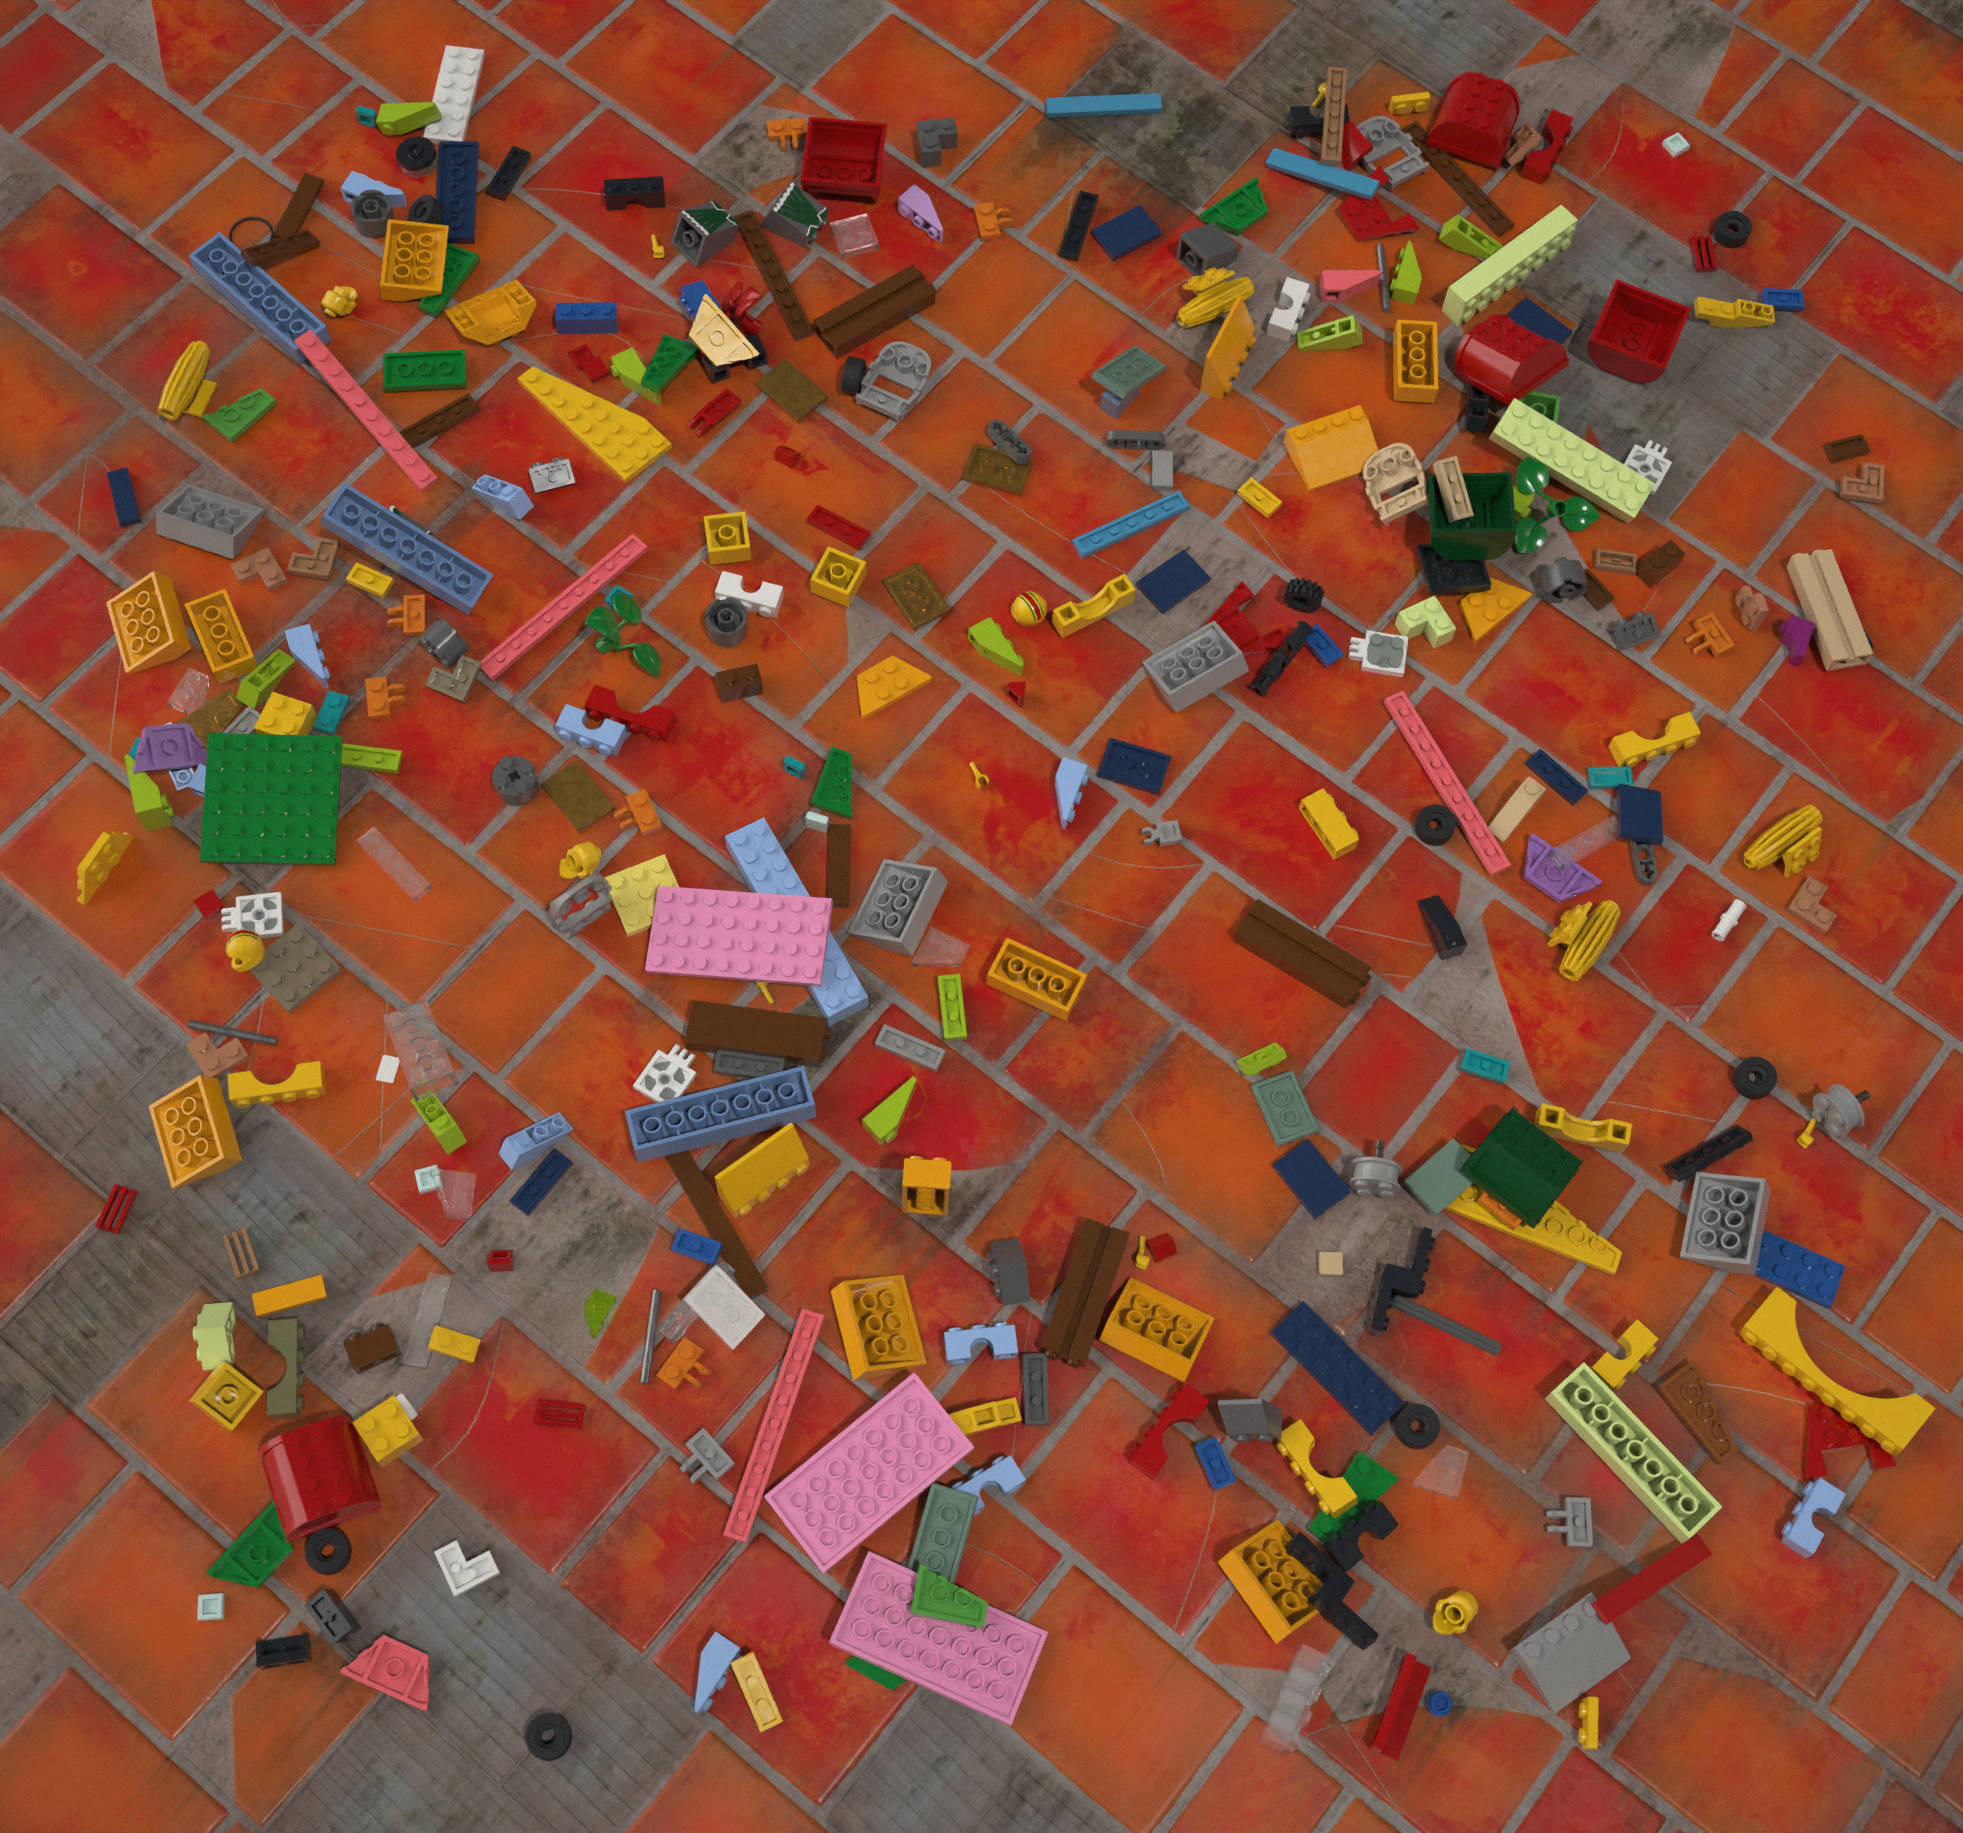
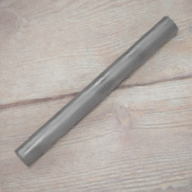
[1376,243,1391,313]
[188,1020,278,1046]
[640,1290,662,1384]

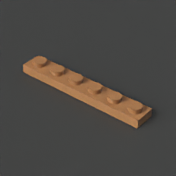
[1321,66,1347,166]

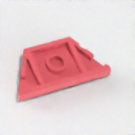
[340,1635,430,1712]

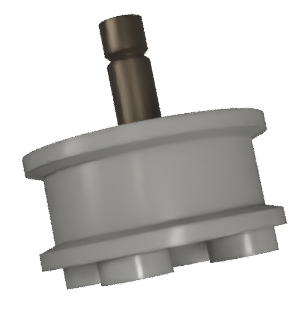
[1812,1084,1870,1139]
[1349,1140,1403,1199]

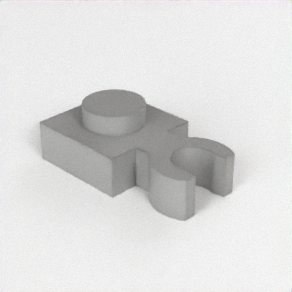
[1141,820,1182,846]

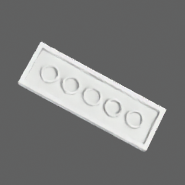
[423,45,485,144]

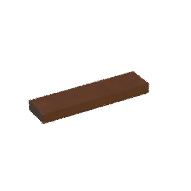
[273,173,324,239]
[241,230,320,268]
[399,393,480,449]
[827,824,851,907]

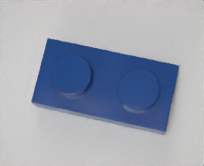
[1761,288,1804,311]
[1304,624,1344,668]
[671,1228,724,1266]
[1194,1437,1236,1492]

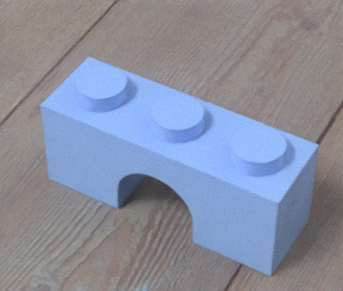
[555,704,627,757]
[944,1322,1018,1366]
[951,1455,1026,1516]
[1781,1478,1846,1558]

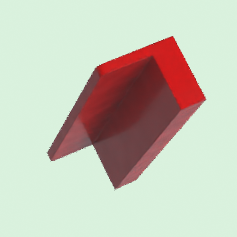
[1370,1653,1431,1761]

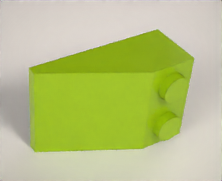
[124,754,175,832]

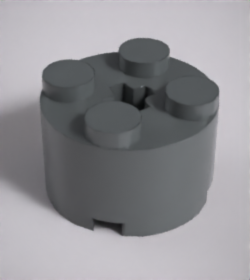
[351,190,395,237]
[1540,557,1588,603]
[705,597,749,648]
[419,618,470,669]
[492,756,539,806]

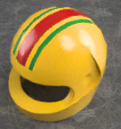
[1011,591,1047,627]
[225,928,265,972]

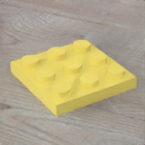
[604,854,679,937]

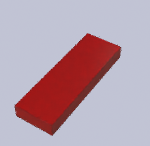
[807,504,871,551]

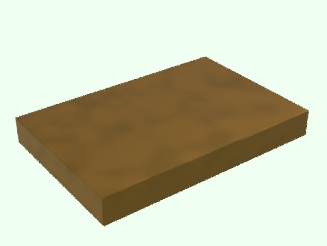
[756,359,828,423]
[962,444,1033,497]
[882,562,950,630]
[541,761,615,834]

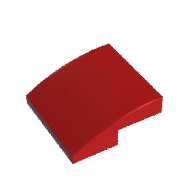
[1320,120,1373,171]

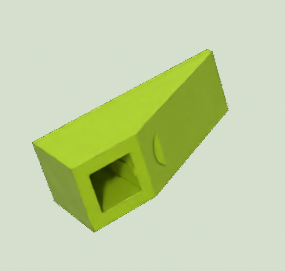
[1390,241,1422,305]
[968,617,1025,676]
[410,1088,467,1155]

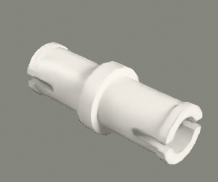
[1711,899,1747,942]

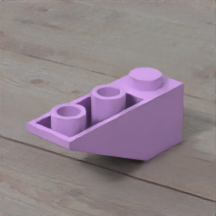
[898,184,943,243]

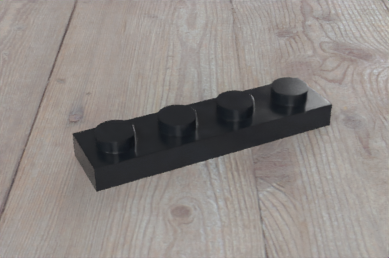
[1059,190,1099,261]
[1664,1124,1753,1182]

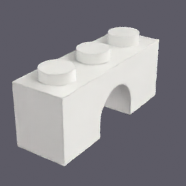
[1266,277,1311,342]
[715,571,784,618]

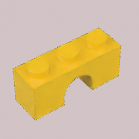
[1591,1319,1658,1390]

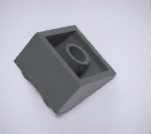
[1218,1399,1282,1443]

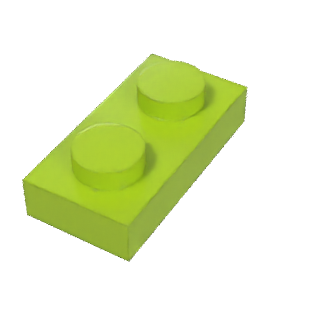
[1236,1042,1287,1076]

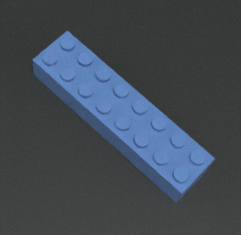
[189,232,331,364]
[320,483,494,616]
[625,1066,816,1163]

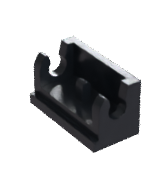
[305,1589,362,1645]
[256,1633,312,1670]

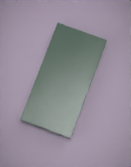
[1091,345,1167,400]
[908,1483,979,1585]

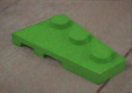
[202,388,277,443]
[910,1564,988,1629]

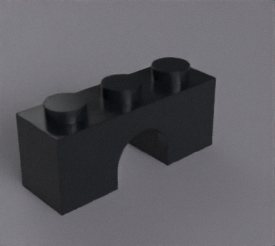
[1288,104,1350,138]
[604,176,666,211]
[701,334,768,384]
[1321,1499,1399,1572]

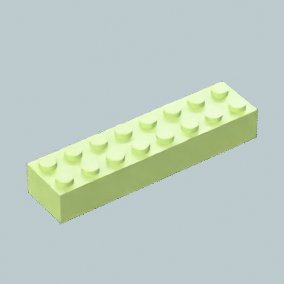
[1441,205,1578,326]
[1489,398,1655,524]
[1545,1363,1722,1544]

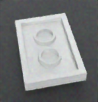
[683,1265,765,1349]

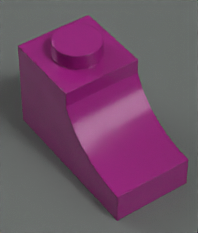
[1778,615,1815,667]

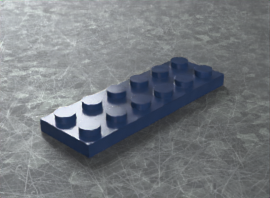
[436,141,480,243]
[1270,1301,1405,1436]

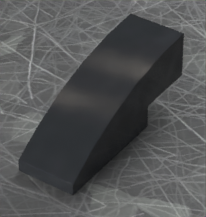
[1465,383,1490,433]

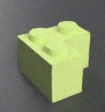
[1395,596,1456,649]
[193,1302,236,1370]

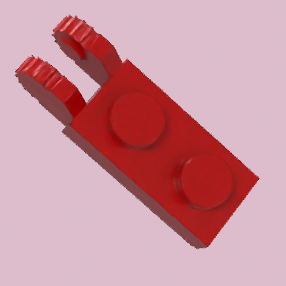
[687,388,742,437]

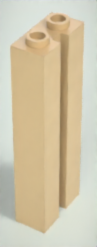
[1787,549,1873,671]

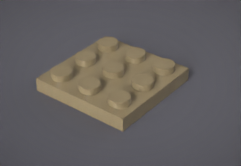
[249,923,342,1014]

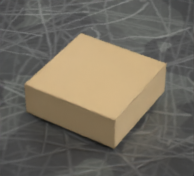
[1318,1252,1343,1277]

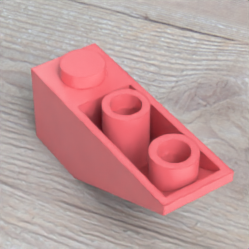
[1320,269,1382,302]

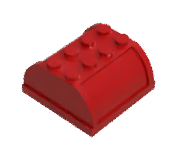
[1425,72,1521,169]
[800,117,887,200]
[1587,279,1692,383]
[1453,313,1569,405]
[258,1416,383,1544]

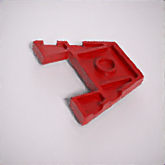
[1338,166,1419,242]
[1203,581,1287,656]
[1803,1403,1896,1480]

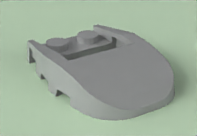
[1356,116,1429,191]
[856,341,931,422]
[550,871,612,939]

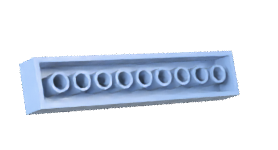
[725,817,868,1026]

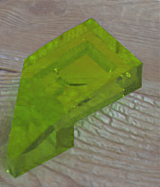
[584,1288,617,1340]

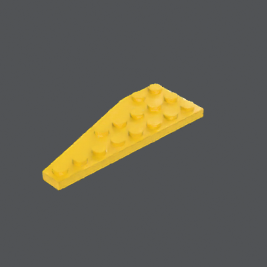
[517,367,672,484]
[1445,1144,1622,1275]

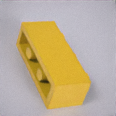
[1299,788,1359,860]

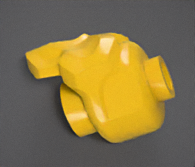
[321,286,358,318]
[559,841,602,879]
[1433,1590,1478,1635]

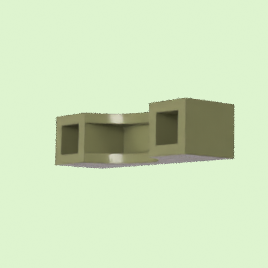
[266,1319,306,1420]

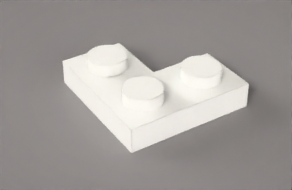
[434,1540,500,1597]

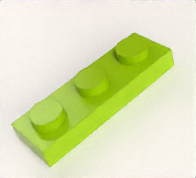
[341,744,403,774]
[938,974,967,1041]

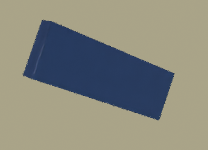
[107,467,142,527]
[1525,749,1589,806]
[510,1148,573,1217]

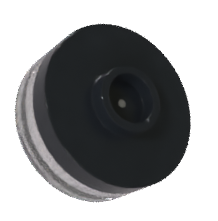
[396,136,438,177]

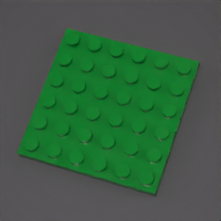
[200,733,343,866]

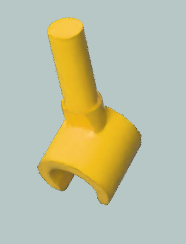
[1312,82,1326,108]
[651,234,664,258]
[969,762,989,789]
[755,982,774,1005]
[1797,1118,1817,1149]
[1135,1236,1150,1270]

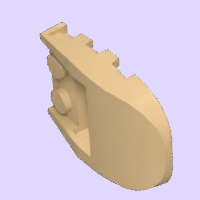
[1363,443,1429,526]

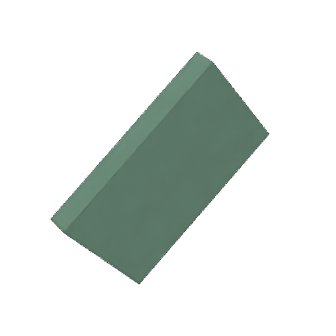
[1250,1070,1319,1148]
[1404,1138,1474,1216]

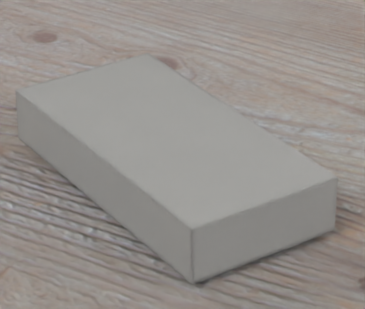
[1152,450,1173,490]

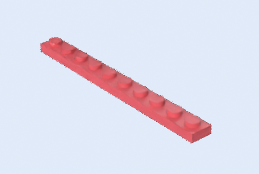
[294,329,438,493]
[480,534,648,681]
[1384,691,1511,877]
[723,1308,825,1544]

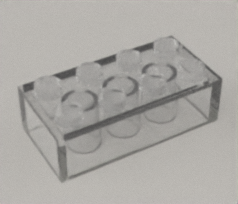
[383,999,459,1101]
[1258,1644,1332,1755]

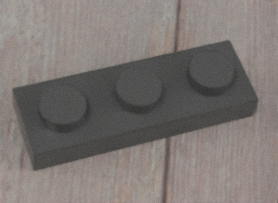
[714,1050,785,1079]
[1023,1353,1049,1426]

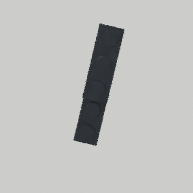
[1370,1227,1435,1337]
[1284,1531,1379,1650]

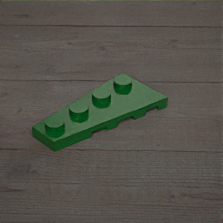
[419,243,481,317]
[641,334,699,393]
[1307,1451,1400,1543]

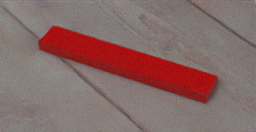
[1591,1534,1712,1625]

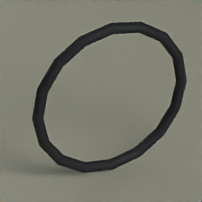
[228,217,274,250]

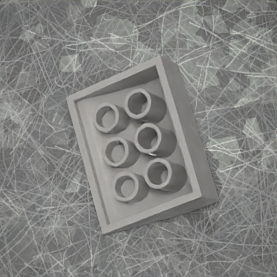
[156,484,264,559]
[1142,621,1249,713]
[848,859,948,956]
[1680,1172,1771,1275]
[1509,1592,1631,1714]

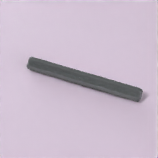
[1392,1295,1502,1355]

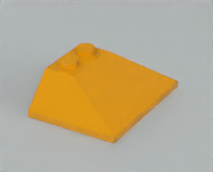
[444,279,537,345]

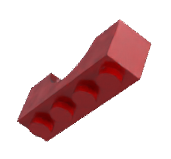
[1520,109,1574,185]
[585,685,676,742]
[1129,1384,1210,1481]

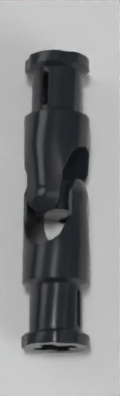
[1250,620,1314,697]

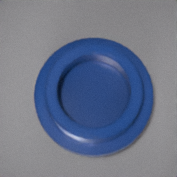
[1427,1691,1452,1717]

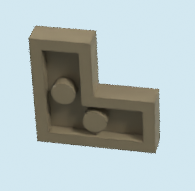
[425,654,483,703]

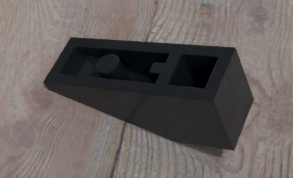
[1417,895,1467,960]

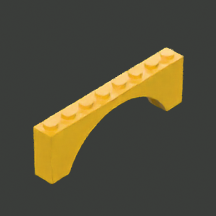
[1739,1287,1936,1457]

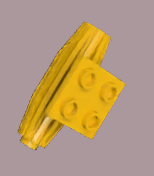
[1177,267,1255,328]
[158,341,218,420]
[1744,804,1823,878]
[1547,901,1621,981]

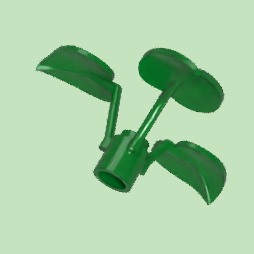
[1514,457,1600,553]
[585,593,661,679]

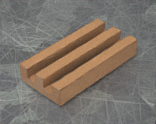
[1594,548,1638,576]
[223,1227,261,1280]

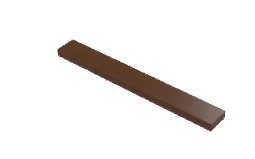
[1401,121,1514,237]
[734,210,814,341]
[665,1150,769,1300]

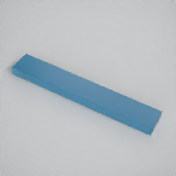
[1046,93,1162,118]
[1265,148,1380,200]
[1072,490,1190,559]

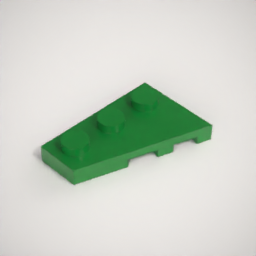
[810,746,852,820]

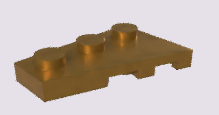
[175,688,242,750]

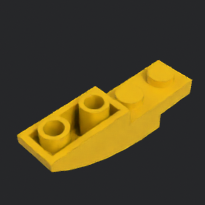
[1694,296,1775,328]
[948,1397,1022,1437]

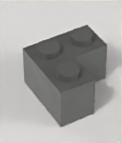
[916,117,958,168]
[988,1238,1030,1306]

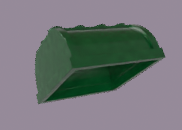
[1428,472,1516,562]
[1459,1106,1584,1229]

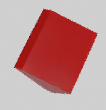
[775,445,801,469]
[1006,681,1026,708]
[1146,1233,1177,1263]
[487,1250,514,1272]

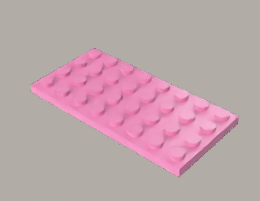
[645,886,833,987]
[764,1372,975,1574]
[828,1551,1048,1727]

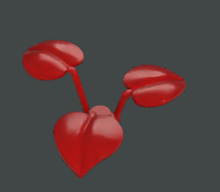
[698,281,763,360]

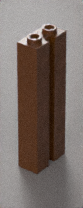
[814,264,936,360]
[1232,899,1372,1009]
[685,1000,831,1068]
[1040,1218,1130,1368]

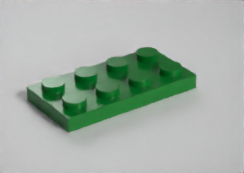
[383,349,467,392]

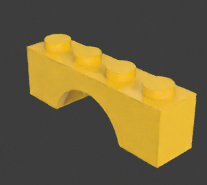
[1052,574,1136,638]
[1608,712,1701,767]
[227,1061,326,1109]
[1534,1103,1632,1153]
[1276,1419,1357,1519]

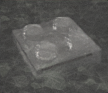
[830,214,879,259]

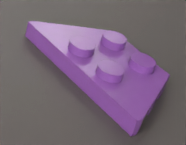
[132,723,207,774]
[1523,833,1602,904]

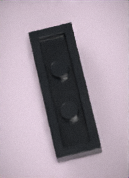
[486,146,531,201]

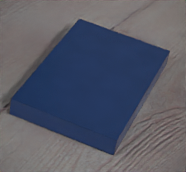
[1091,205,1162,261]
[1507,297,1573,345]
[1136,549,1211,615]
[1097,738,1171,796]
[1617,784,1663,846]
[1272,1139,1351,1219]

